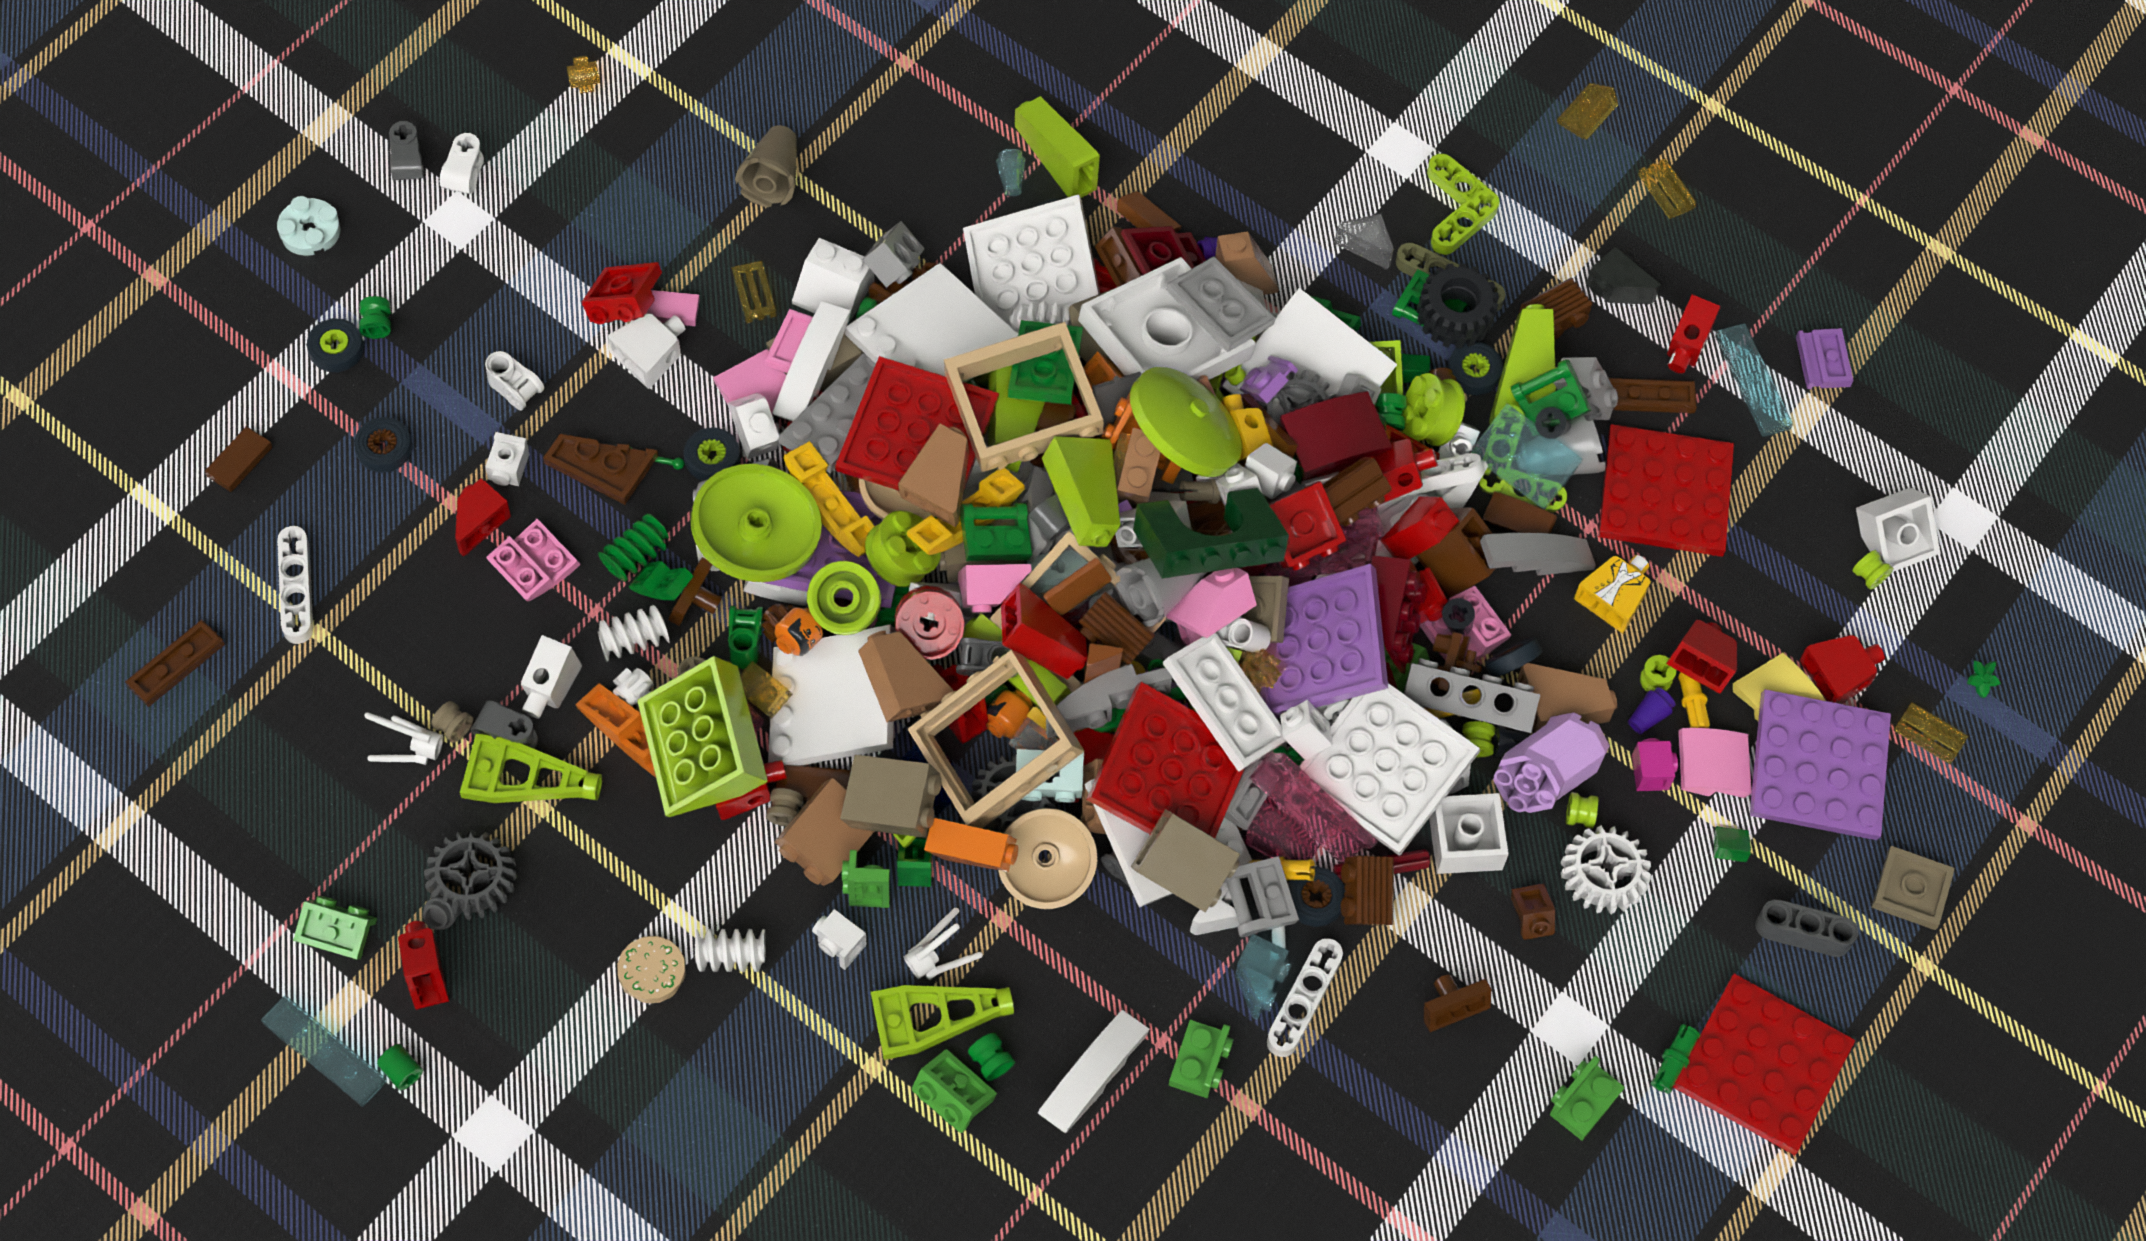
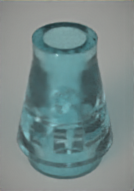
[996,149,1026,196]

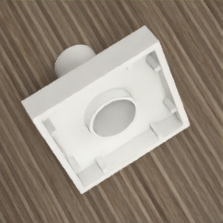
[1078,257,1256,380]

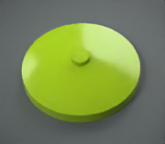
[1130,367,1242,477]
[691,464,822,582]

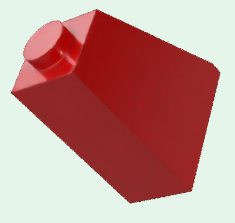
[1001,583,1088,679]

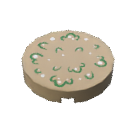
[617,936,686,1004]

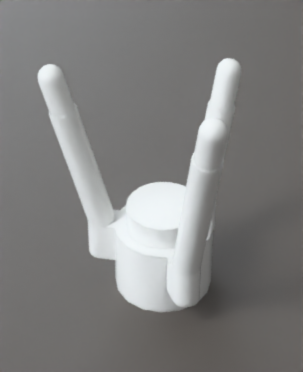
[364,712,443,765]
[903,908,983,980]

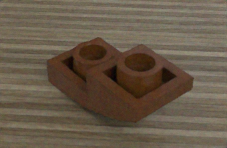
[1482,491,1557,534]

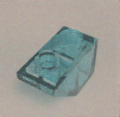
[1235,934,1291,1020]

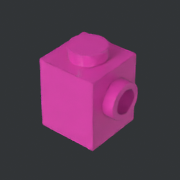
[1632,738,1678,791]

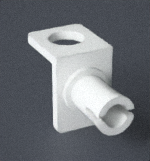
[1438,422,1480,460]

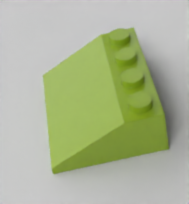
[637,656,768,817]

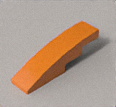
[575,683,656,778]

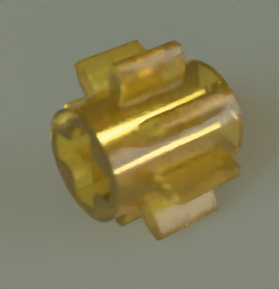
[566,56,600,94]
[1240,648,1282,692]

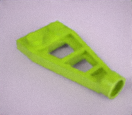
[460,733,602,803]
[871,985,1014,1060]

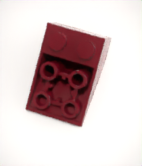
[1371,555,1427,674]

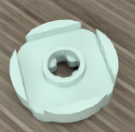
[277,196,341,256]

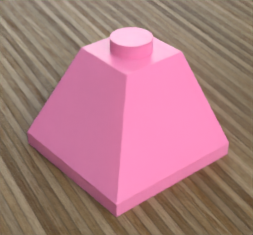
[958,564,1032,613]
[1166,568,1257,638]

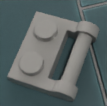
[1224,856,1299,937]

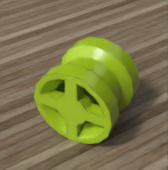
[1852,550,1894,590]
[1640,655,1676,692]
[1462,721,1495,758]
[1566,792,1598,828]

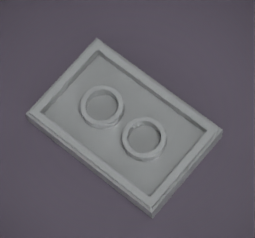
[1166,256,1276,352]

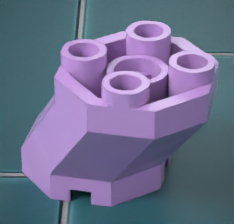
[1493,712,1610,813]

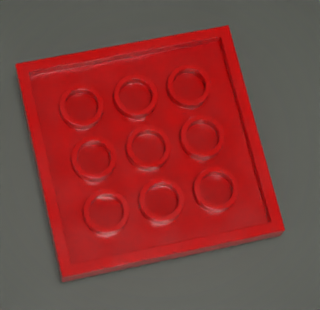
[835,356,999,492]
[1598,424,1734,557]
[1086,682,1245,838]
[1673,974,1856,1156]

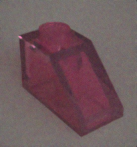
[1245,802,1319,860]

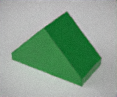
[897,837,932,887]

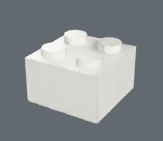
[1429,793,1509,874]

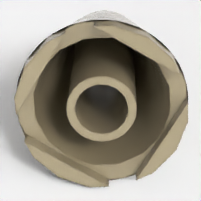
[735,125,797,207]

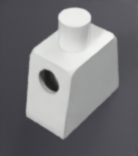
[607,313,686,389]
[727,393,779,459]
[521,635,582,719]

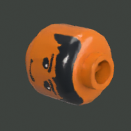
[774,608,823,656]
[986,690,1034,739]

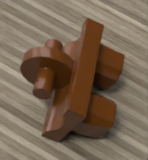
[1431,632,1482,691]

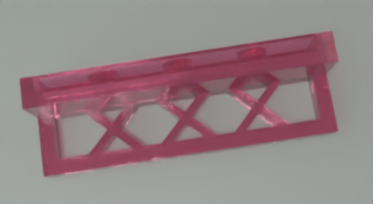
[1249,753,1378,863]

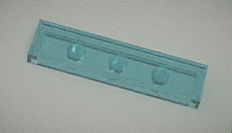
[1715,323,1793,437]
[261,995,387,1107]

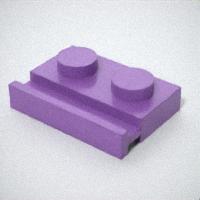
[1796,328,1854,389]
[1239,355,1298,403]

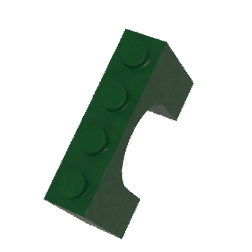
[1133,488,1289,579]

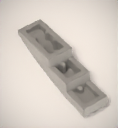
[1480,533,1596,576]

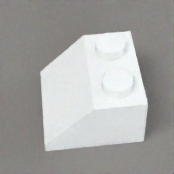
[792,238,874,324]
[1856,488,1941,572]

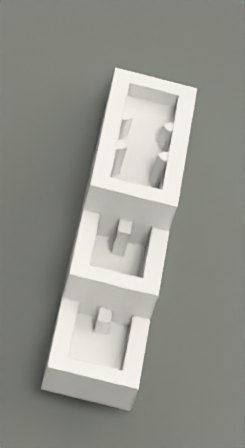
[772,301,851,421]
[1038,1010,1149,1133]

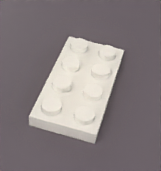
[1162,633,1287,772]

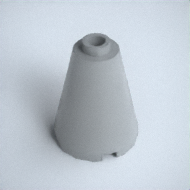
[1515,412,1606,477]
[1116,558,1207,627]

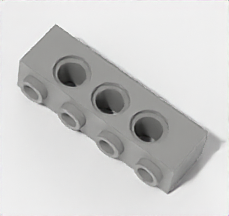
[1403,658,1540,733]

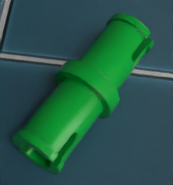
[1651,1024,1700,1094]

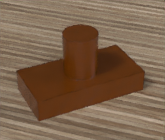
[668,557,722,626]
[1424,975,1492,1032]

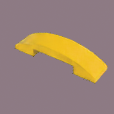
[783,441,875,558]
[907,468,1025,555]

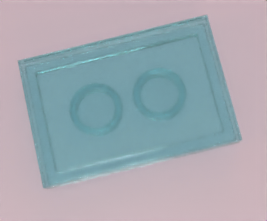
[1469,404,1583,510]

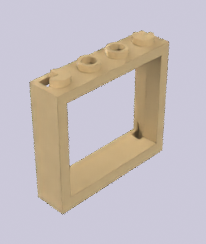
[944,322,1103,472]
[990,531,1167,692]
[908,650,1085,828]

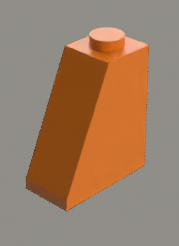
[924,818,1018,872]

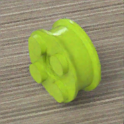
[1403,373,1465,446]
[865,510,941,587]
[807,561,881,635]

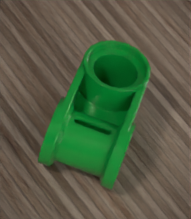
[728,605,764,669]

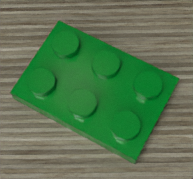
[1008,320,1083,405]

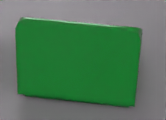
[1401,354,1430,383]
[1713,826,1751,862]

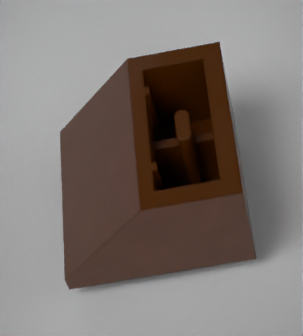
[1416,508,1496,598]

